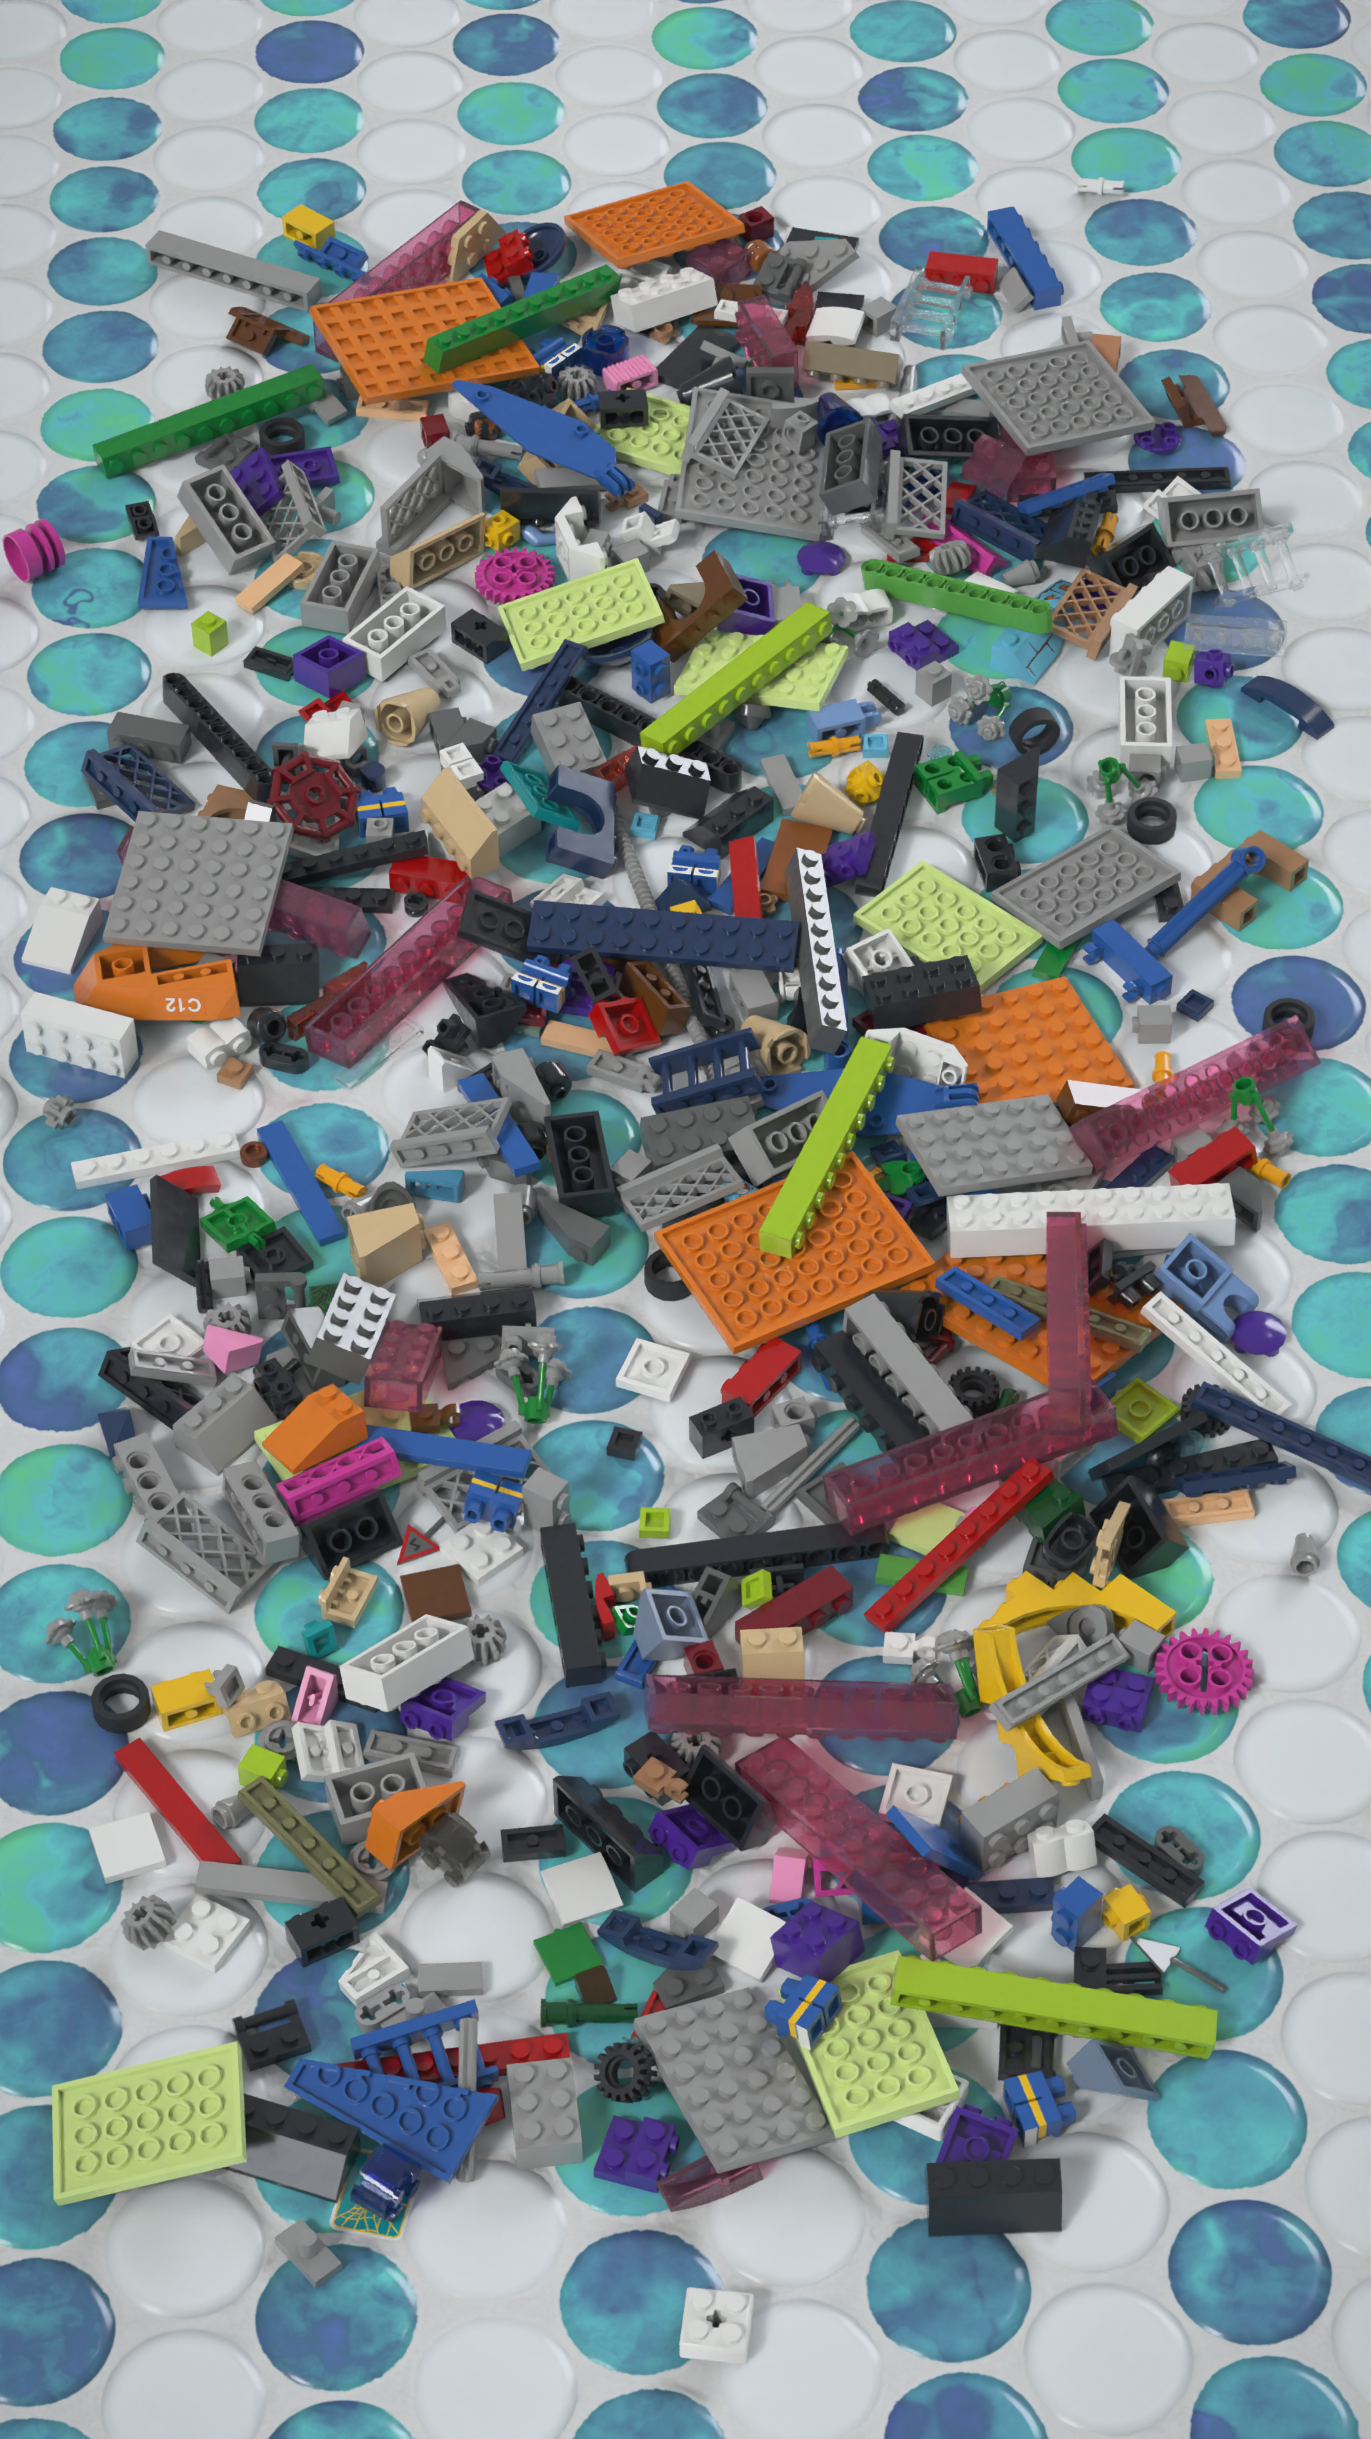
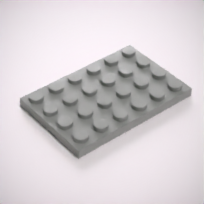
[991,824,1181,950]
[895,1094,1093,1197]
[633,1987,835,2174]

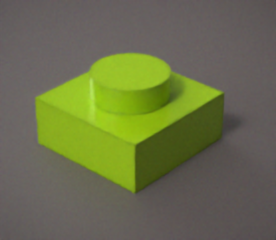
[639,1507,670,1539]
[741,1569,773,1610]

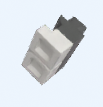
[439,743,484,801]

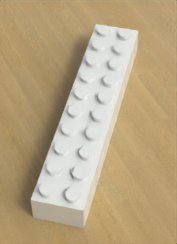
[947,1183,1236,1258]

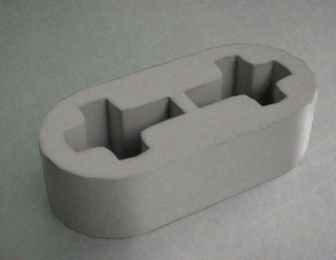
[355,1985,410,2034]

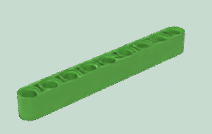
[861,559,1054,635]

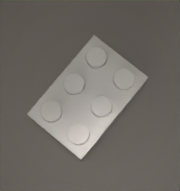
[530,702,608,780]
[324,1751,426,1846]
[959,1767,1060,1872]
[506,2057,583,2170]

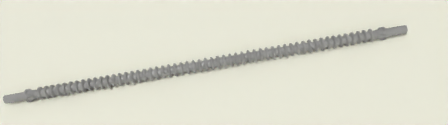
[614,804,714,1081]

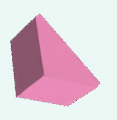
[203,1325,264,1374]
[291,1666,339,1726]
[769,1847,810,1904]

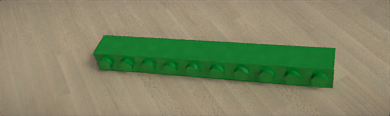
[423,264,622,374]
[92,364,327,479]

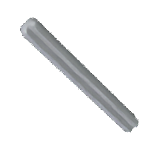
[760,1417,861,1514]
[456,2018,478,2182]

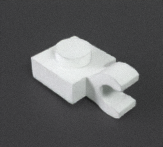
[883,1632,936,1665]

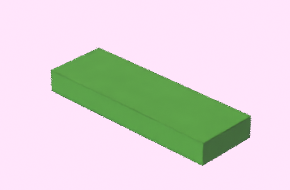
[875,1554,969,1597]

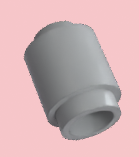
[509,1184,537,1225]

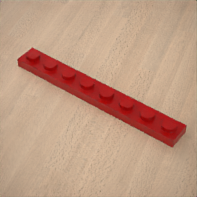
[864,1457,1054,1634]
[335,2032,571,2084]

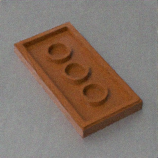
[760,818,833,902]

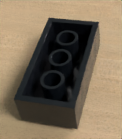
[862,955,982,1029]

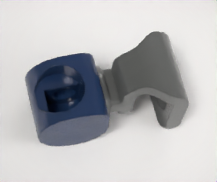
[344,745,386,793]

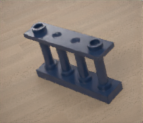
[648,1027,764,1114]

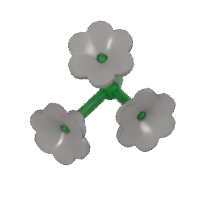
[819,597,879,659]

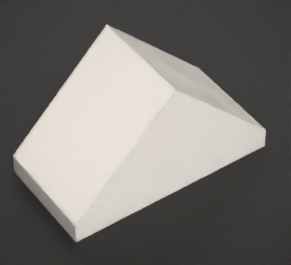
[428,1046,477,1093]

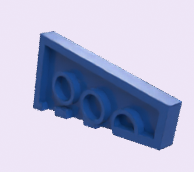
[138,537,188,609]

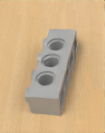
[112,1432,192,1532]
[222,1460,302,1565]

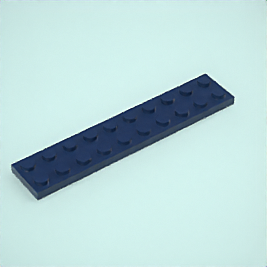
[527,900,800,973]

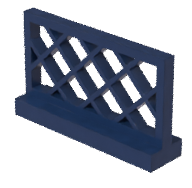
[950,490,1047,562]
[81,743,196,822]

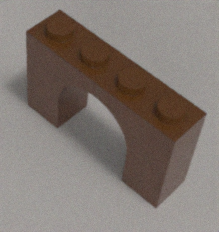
[652,550,748,663]

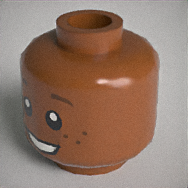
[743,239,776,274]

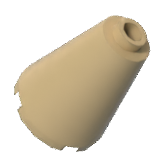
[374,687,440,746]
[791,771,866,835]
[741,1015,811,1075]

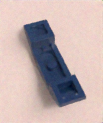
[475,456,537,496]
[1241,676,1334,740]
[870,1140,944,1207]
[495,1691,621,1750]
[597,1909,719,1971]

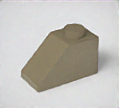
[663,582,705,617]

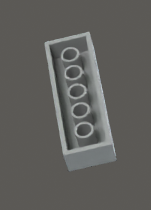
[842,1293,973,1466]

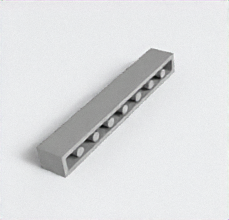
[145,230,322,312]

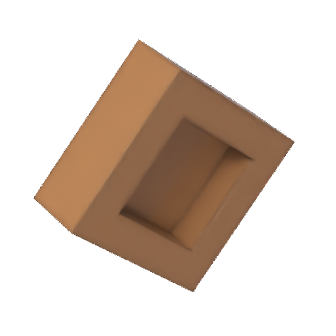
[216,1057,254,1090]

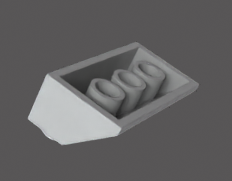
[1157,488,1265,548]

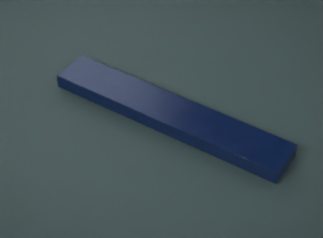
[491,639,588,764]

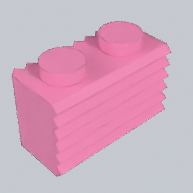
[603,354,658,391]

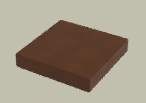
[400,1564,472,1623]

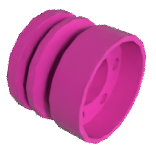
[2,518,66,582]

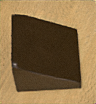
[574,1964,617,2004]

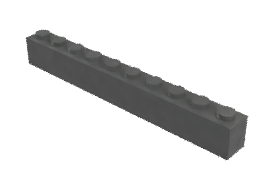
[785,848,847,1054]

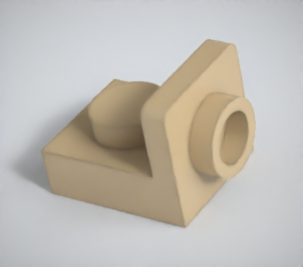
[607,1571,652,1602]

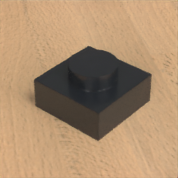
[607,1426,643,1461]

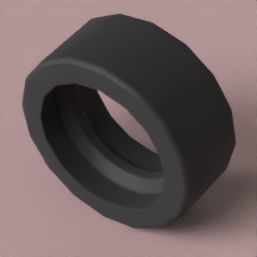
[259,417,305,456]
[1009,707,1060,755]
[1126,797,1177,845]
[1262,998,1315,1049]
[644,1249,691,1302]
[91,1673,151,1734]

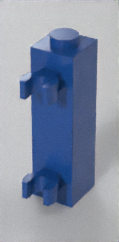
[1083,919,1173,1005]

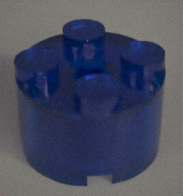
[582,325,629,377]
[350,2143,422,2224]

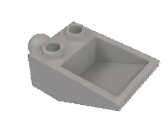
[417,436,486,516]
[492,1048,551,1128]

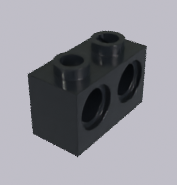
[973,834,1021,893]

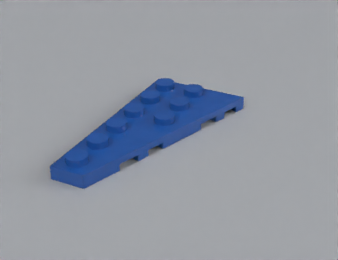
[284,2058,500,2184]

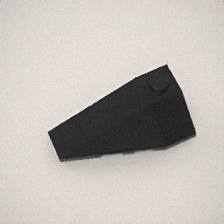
[442,973,527,1049]

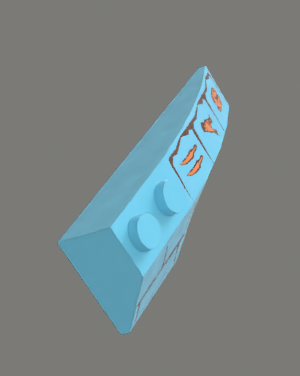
[990,579,1075,685]

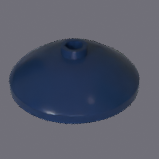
[520,222,567,279]
[584,628,654,667]

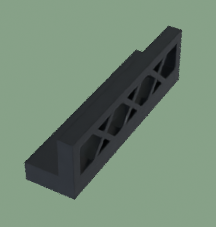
[98,1347,202,1430]

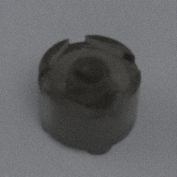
[418,1812,491,1888]

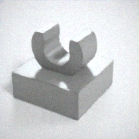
[204,1664,245,1709]

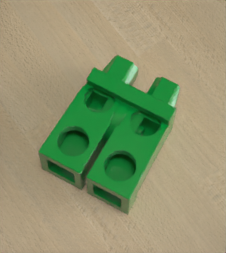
[914,750,994,814]

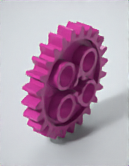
[475,547,555,605]
[1154,1628,1254,1716]

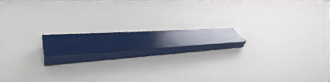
[1191,1381,1371,1489]

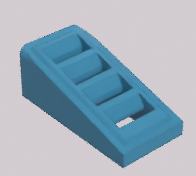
[405,1170,465,1203]

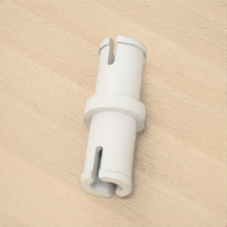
[1077,177,1125,196]

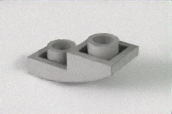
[306,388,347,426]
[769,397,819,428]

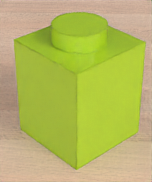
[191,611,229,657]
[1163,640,1196,683]
[238,1744,289,1790]

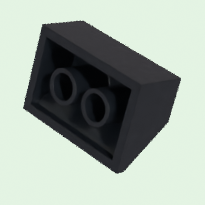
[1087,522,1176,591]
[624,746,711,820]
[994,746,1040,843]
[683,786,774,860]
[237,943,320,1007]
[1089,1475,1190,1579]
[294,1488,403,1580]
[685,1744,777,1852]

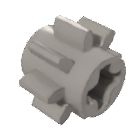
[43,1095,77,1130]

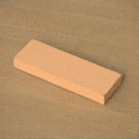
[356,396,431,421]
[234,553,305,614]
[541,1020,621,1057]
[1161,1489,1255,1528]

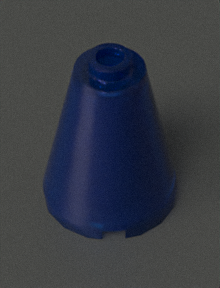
[817,392,864,446]

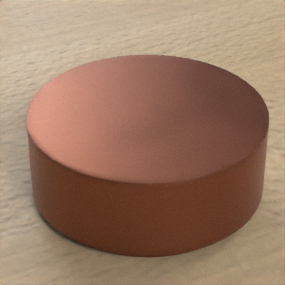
[240,1141,268,1168]

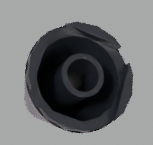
[676,356,743,406]
[864,1290,945,1348]

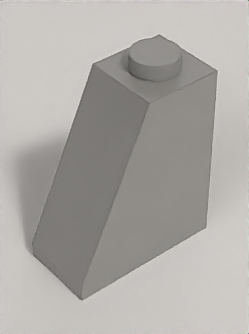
[732,1424,811,1499]

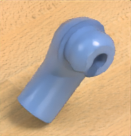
[522,525,556,547]

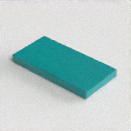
[500,761,581,831]

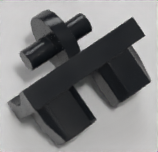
[422,1013,472,1056]
[1107,1261,1161,1311]
[749,1560,804,1597]

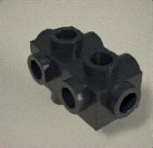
[503,372,559,409]
[253,1357,303,1421]

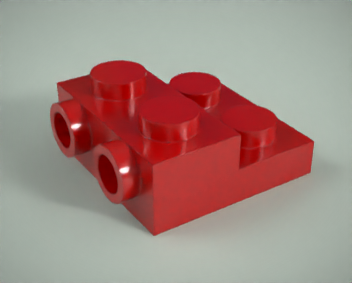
[483,229,534,286]
[588,996,662,1056]

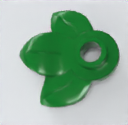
[876,1160,926,1196]

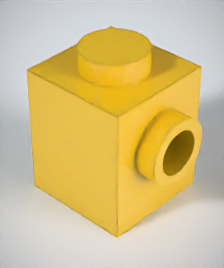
[1101,1884,1151,1942]

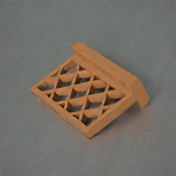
[1050,568,1138,661]

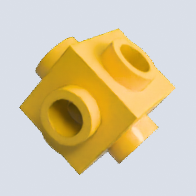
[484,510,520,552]
[844,760,885,808]

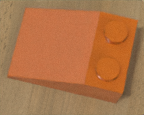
[262,1384,368,1475]
[365,1781,466,1871]

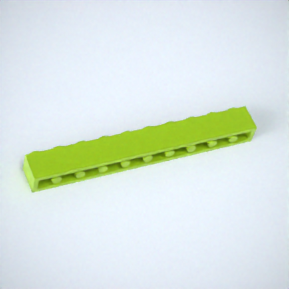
[640,602,832,755]
[759,1037,895,1259]
[890,1955,1218,2060]

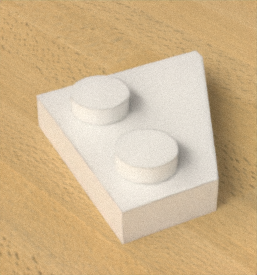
[338,1933,411,2007]

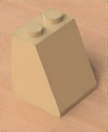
[347,1203,426,1287]
[740,1627,806,1723]

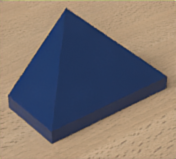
[655,877,712,913]
[98,1407,136,1460]

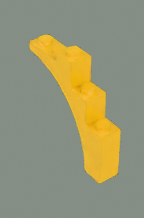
[978,1571,1177,1639]
[973,1624,1092,1786]

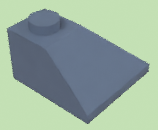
[633,1588,709,1661]
[1066,2038,1161,2102]

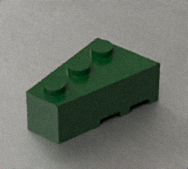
[998,1459,1086,1549]

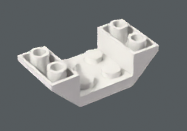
[555,496,608,582]
[865,1028,968,1086]

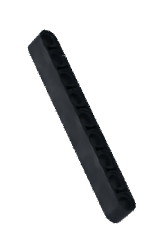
[162,673,273,803]
[558,677,742,794]
[855,732,924,897]
[624,1518,891,1588]

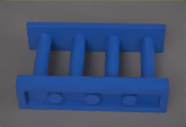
[350,1999,499,2089]

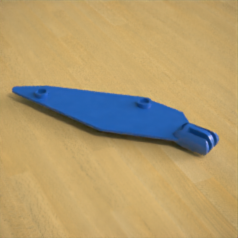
[452,380,635,498]
[760,1068,979,1137]

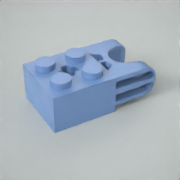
[1154,1233,1259,1343]

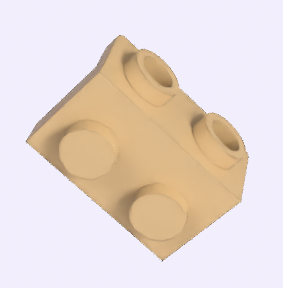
[318,1557,379,1628]
[221,1680,291,1738]

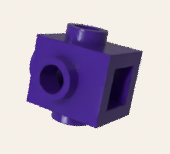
[1194,649,1234,688]

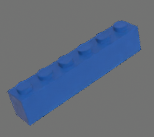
[987,206,1064,311]

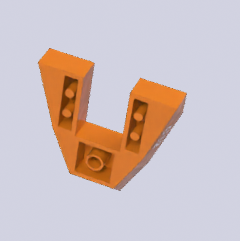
[73,944,241,1021]

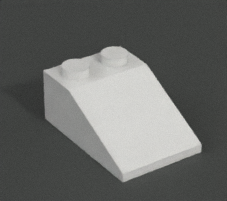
[22,887,103,975]

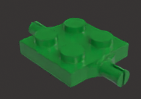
[199,1196,277,1253]

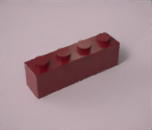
[735,1565,853,1645]

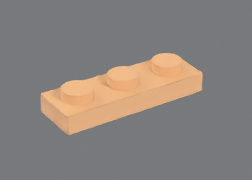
[1205,718,1242,779]
[423,1222,478,1295]

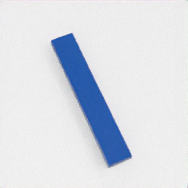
[457,1073,541,1177]
[257,1120,346,1247]
[356,1424,533,1479]

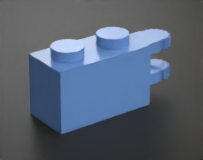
[807,699,882,742]

